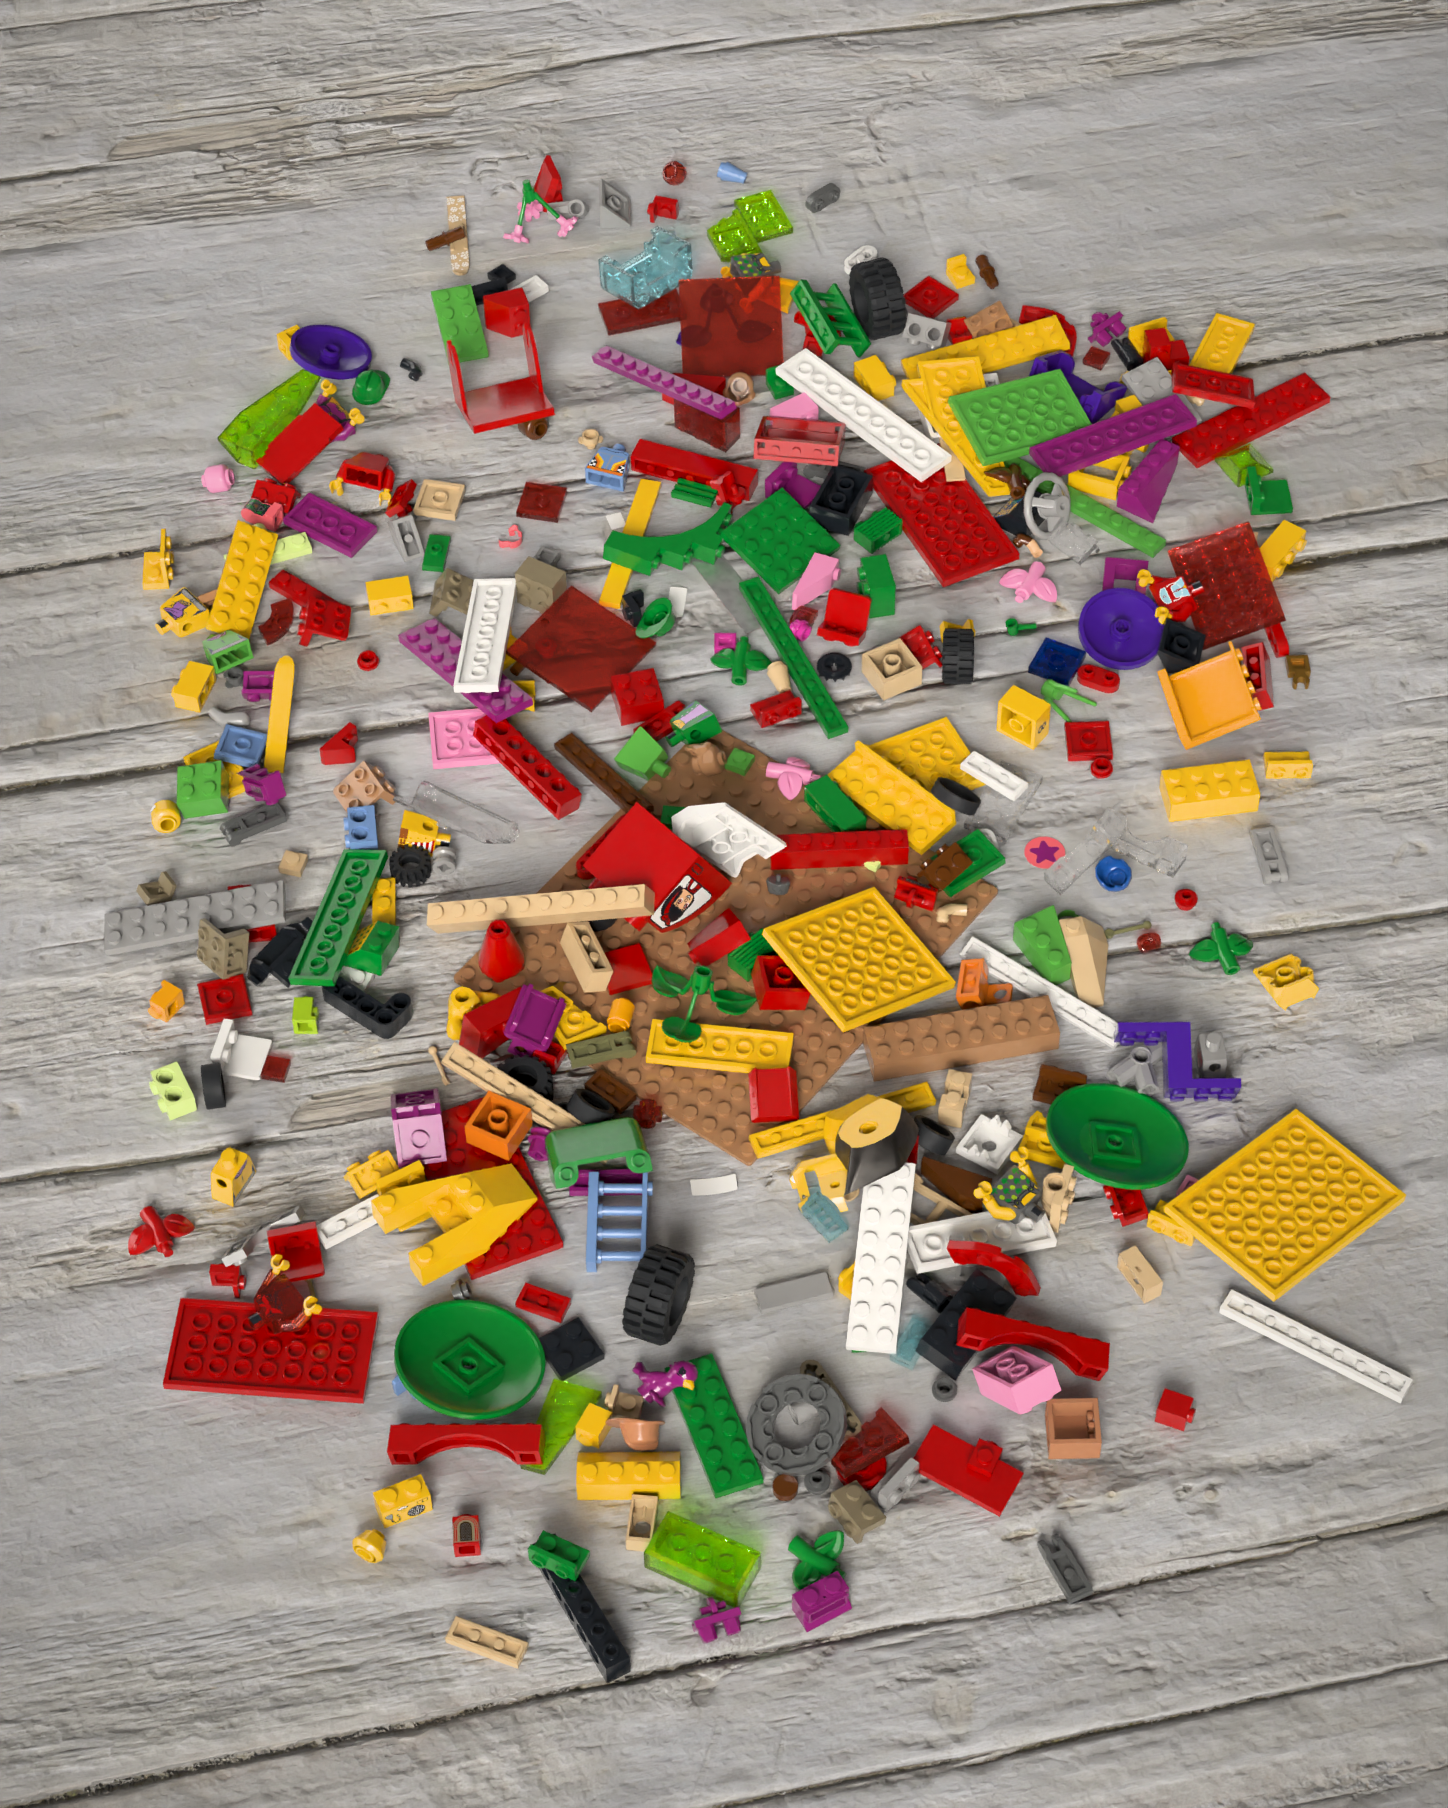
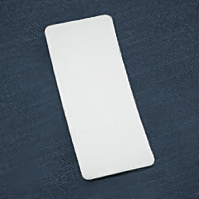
[669,587,687,617]
[690,1173,738,1196]

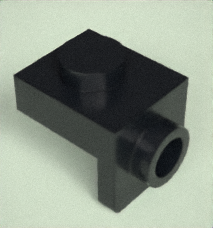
[622,589,644,628]

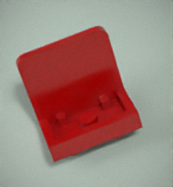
[817,588,872,647]
[297,596,351,647]
[267,1221,325,1284]

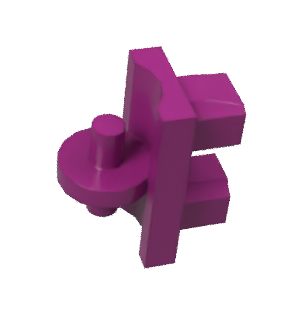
[1088,311,1126,347]
[692,1596,741,1644]

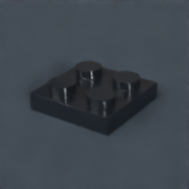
[538,1317,604,1382]

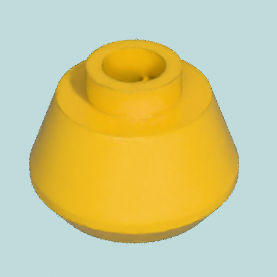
[352,1529,386,1563]

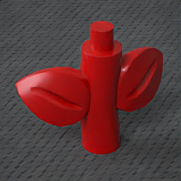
[128,1206,195,1257]

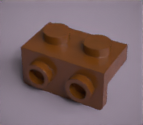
[916,842,973,893]
[1032,1064,1087,1105]

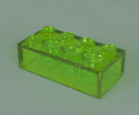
[644,1511,761,1608]

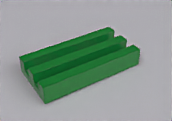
[671,478,718,508]

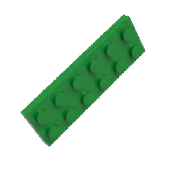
[664,1353,764,1499]

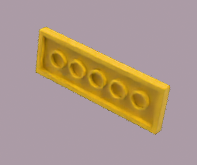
[206,520,278,639]
[646,1019,794,1073]

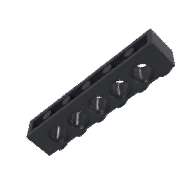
[532,1533,631,1684]

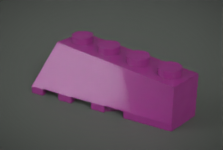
[1117,439,1180,523]

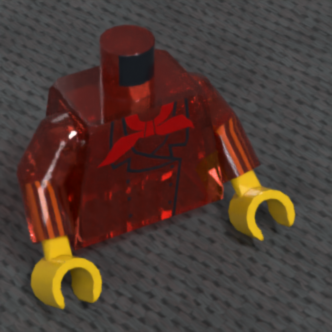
[247,1254,322,1334]

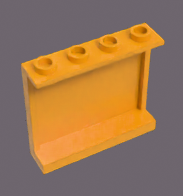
[1157,641,1262,750]

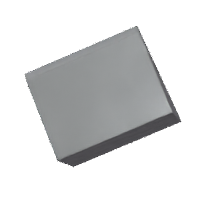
[599,179,631,229]

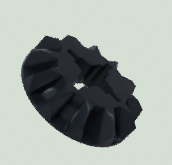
[817,653,852,682]

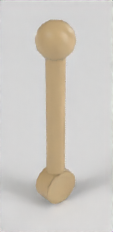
[428,1046,450,1086]

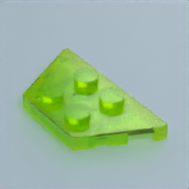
[707,209,763,262]

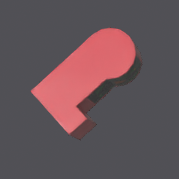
[241,498,284,532]

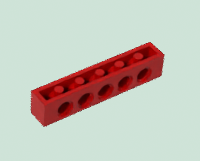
[473,715,582,820]

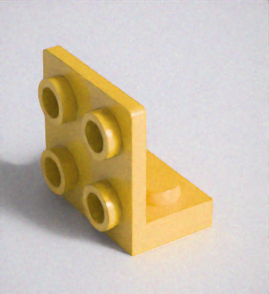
[142,528,174,590]
[376,1160,432,1232]

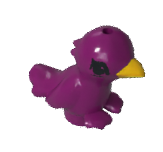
[632,1360,698,1408]

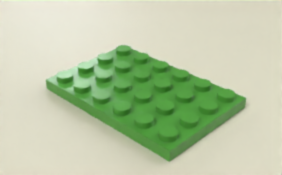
[948,369,1092,466]

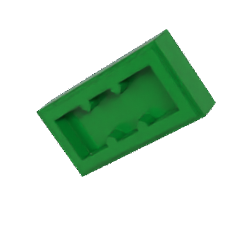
[422,534,451,572]

